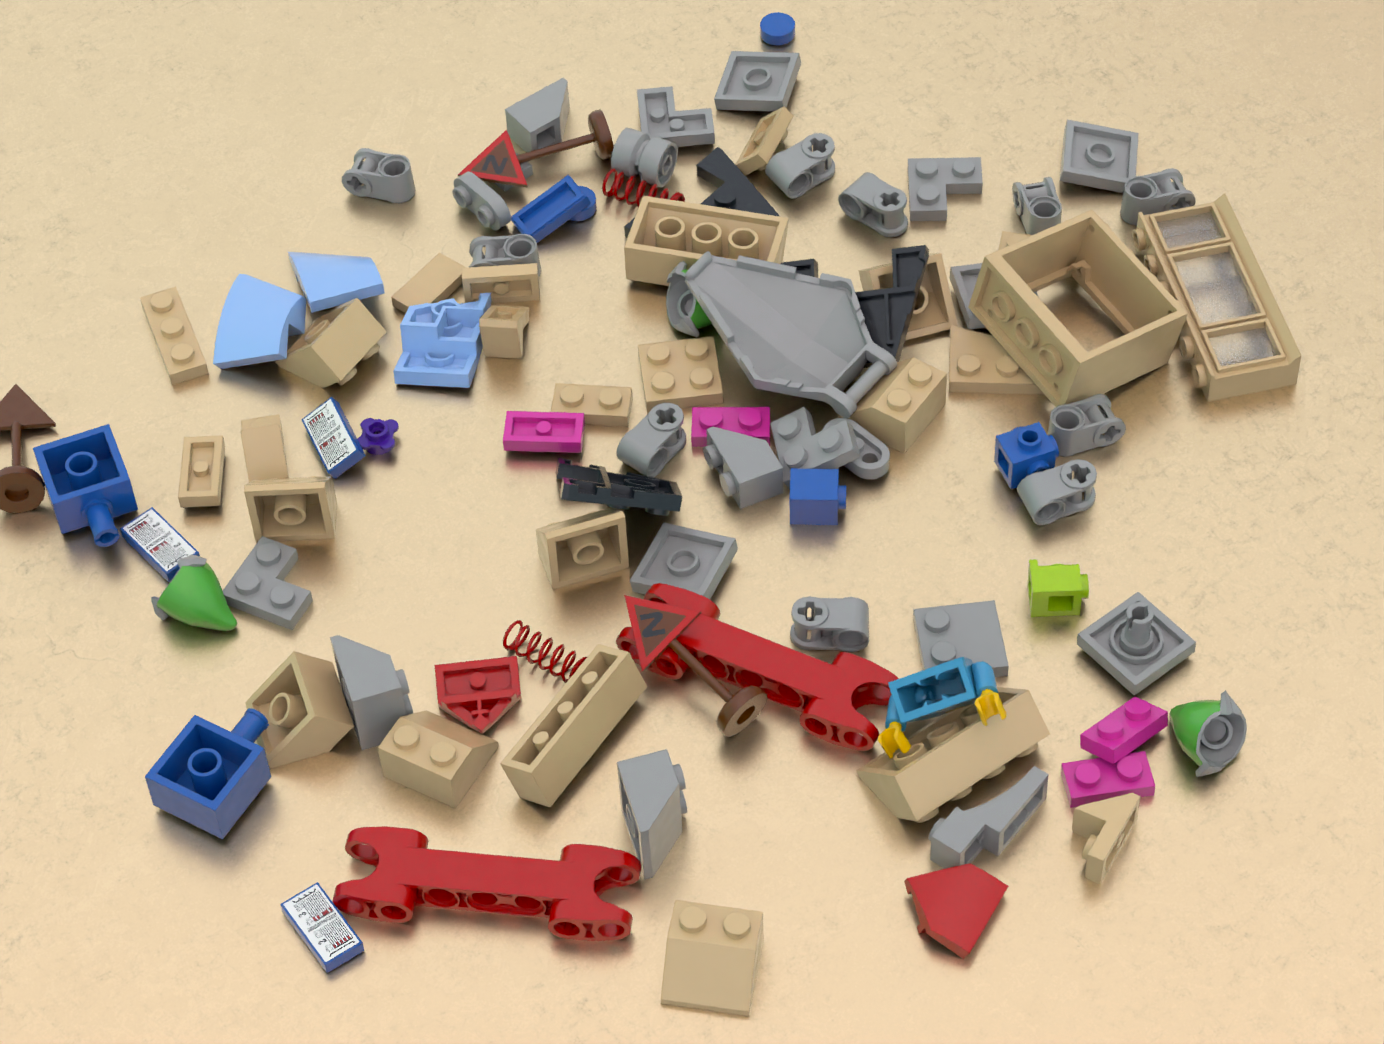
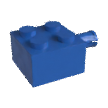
[33,424,138,547]
[145,708,271,839]

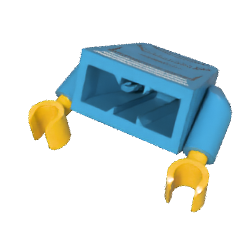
[878,657,1007,759]

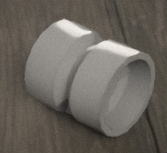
[611,128,678,188]

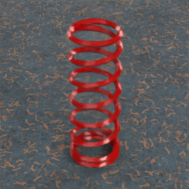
[602,168,685,208]
[503,620,587,683]

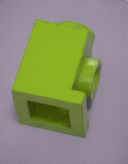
[1027,559,1089,617]

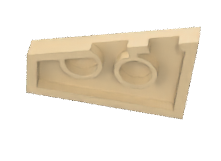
[949,325,1045,395]

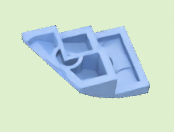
[288,252,385,313]
[213,274,306,369]
[393,293,491,388]

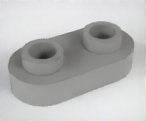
[452,171,511,230]
[823,418,890,479]

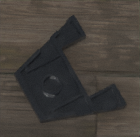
[624,147,779,238]
[781,245,929,368]
[555,457,682,516]

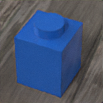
[789,468,846,525]

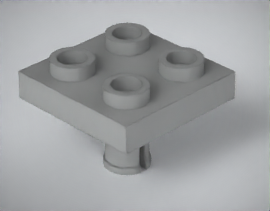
[1077,592,1196,695]

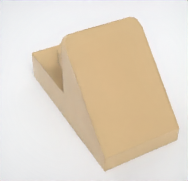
[479,305,529,359]
[240,414,289,482]
[1072,793,1140,885]

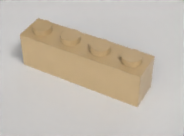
[500,644,647,807]

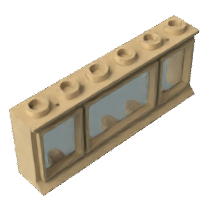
[1132,193,1301,402]

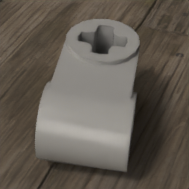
[765,133,835,199]
[341,148,416,203]
[1120,168,1196,226]
[838,172,908,237]
[1012,177,1062,235]
[469,234,541,277]
[1047,394,1126,457]
[616,403,686,477]
[1017,459,1097,525]
[790,596,869,652]

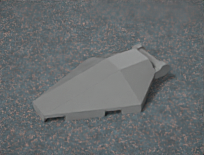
[685,251,897,418]

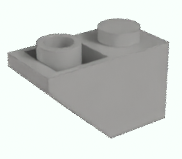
[505,78,570,152]
[703,426,783,509]

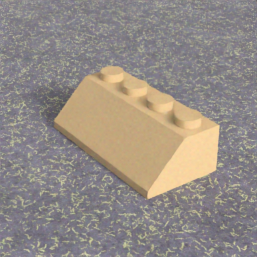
[624,196,789,286]
[856,687,1050,823]

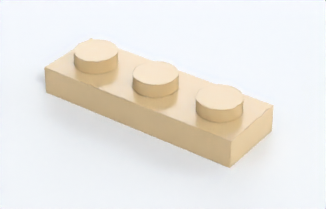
[140,287,209,385]

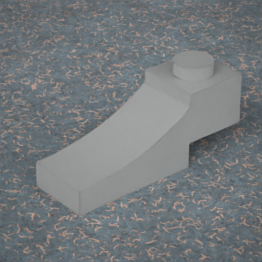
[929,766,1049,869]

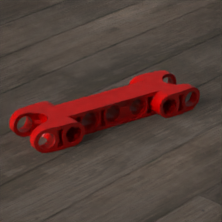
[616,583,899,751]
[332,826,642,941]

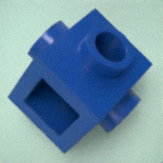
[994,422,1059,489]

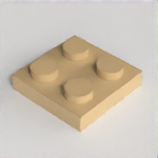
[638,336,724,412]

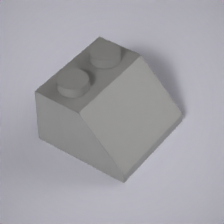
[330,635,413,750]
[617,749,687,880]

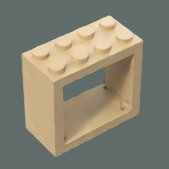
[968,210,1188,407]

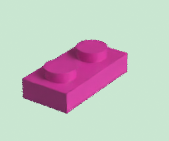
[691,407,770,447]
[503,411,585,453]
[1080,697,1168,764]
[1061,751,1155,808]

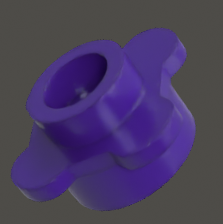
[358,418,399,455]

